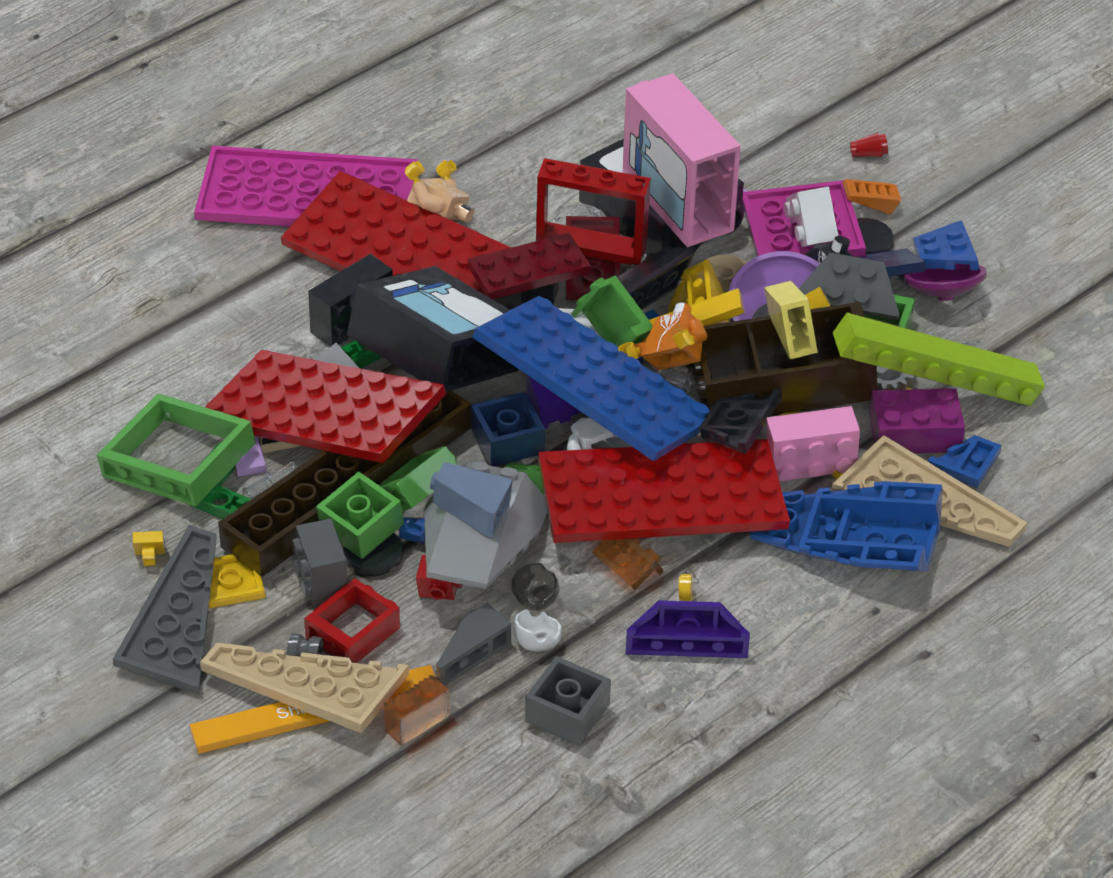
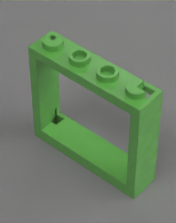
[97,393,256,507]

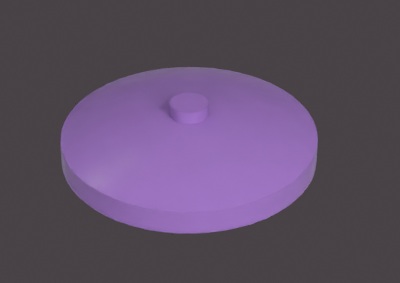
[728,251,820,321]

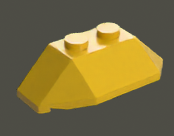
[668,259,729,324]

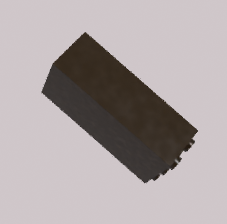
[692,302,878,416]

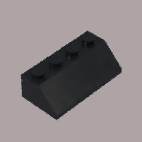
[615,247,696,310]

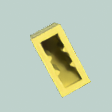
[764,281,818,359]

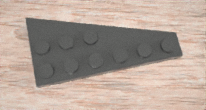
[113,525,217,695]

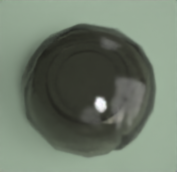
[511,563,560,611]

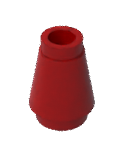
[850,132,888,157]

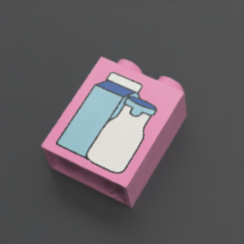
[622,73,741,247]

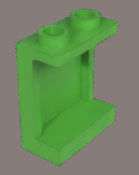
[571,276,653,347]

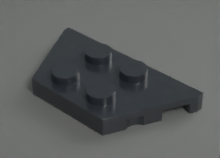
[699,388,782,453]

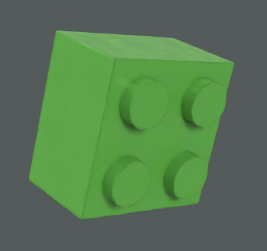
[316,472,404,559]

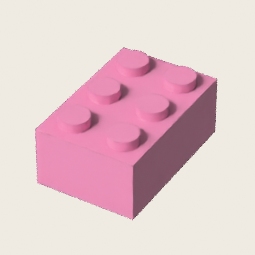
[766,406,860,481]

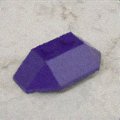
[625,600,750,658]

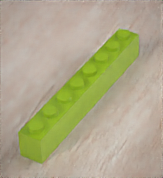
[833,313,1045,406]

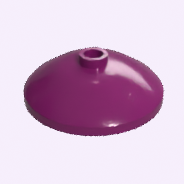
[904,264,987,301]

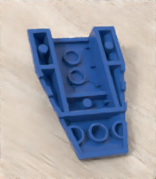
[750,481,943,572]

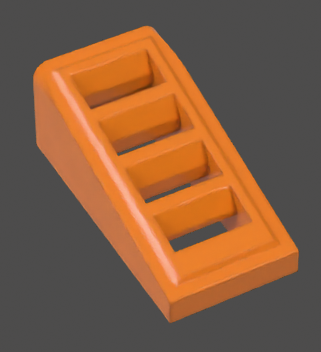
[842,179,901,215]

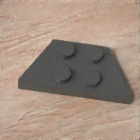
[799,253,899,321]

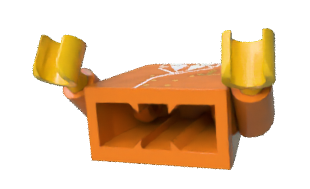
[618,303,707,371]

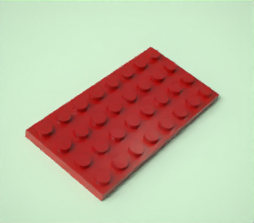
[281,171,512,295]
[205,350,446,463]
[538,439,790,543]

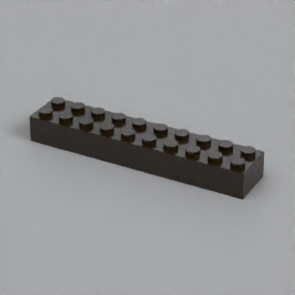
[218,391,471,577]

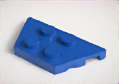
[913,221,979,271]

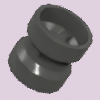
[286,633,324,663]

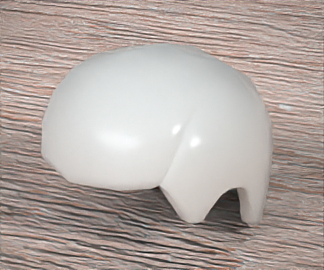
[514,609,562,652]

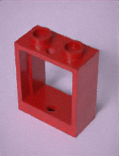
[304,578,400,663]

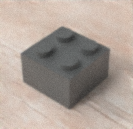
[292,518,348,610]
[525,656,611,745]

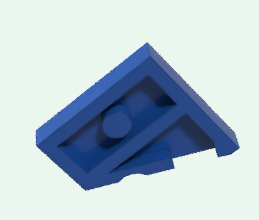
[927,435,1002,488]

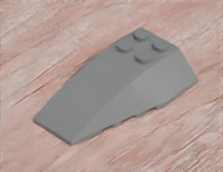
[424,462,548,589]

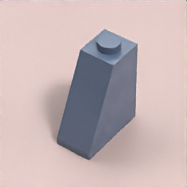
[430,462,513,538]

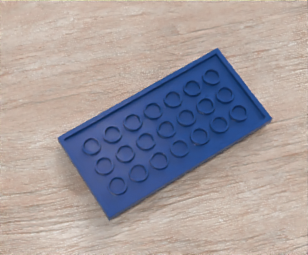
[472,296,710,461]

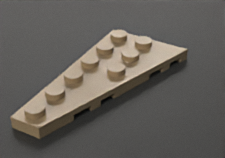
[832,435,1027,547]
[200,643,409,733]

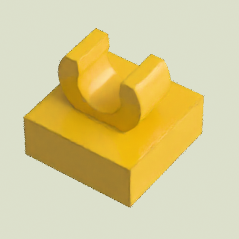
[132,531,165,566]

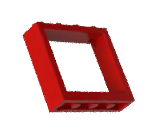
[536,158,651,265]

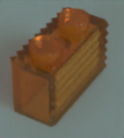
[384,675,451,745]

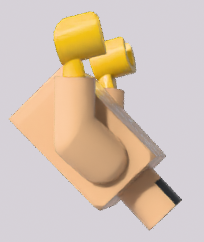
[405,160,474,223]

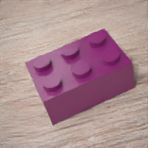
[869,388,965,453]

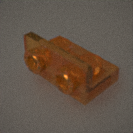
[592,538,664,591]

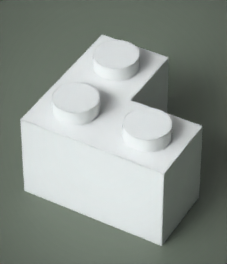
[784,187,838,248]

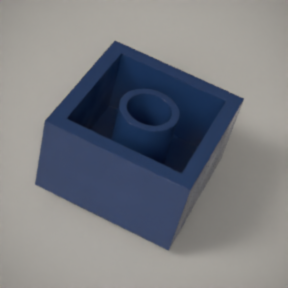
[471,392,545,467]

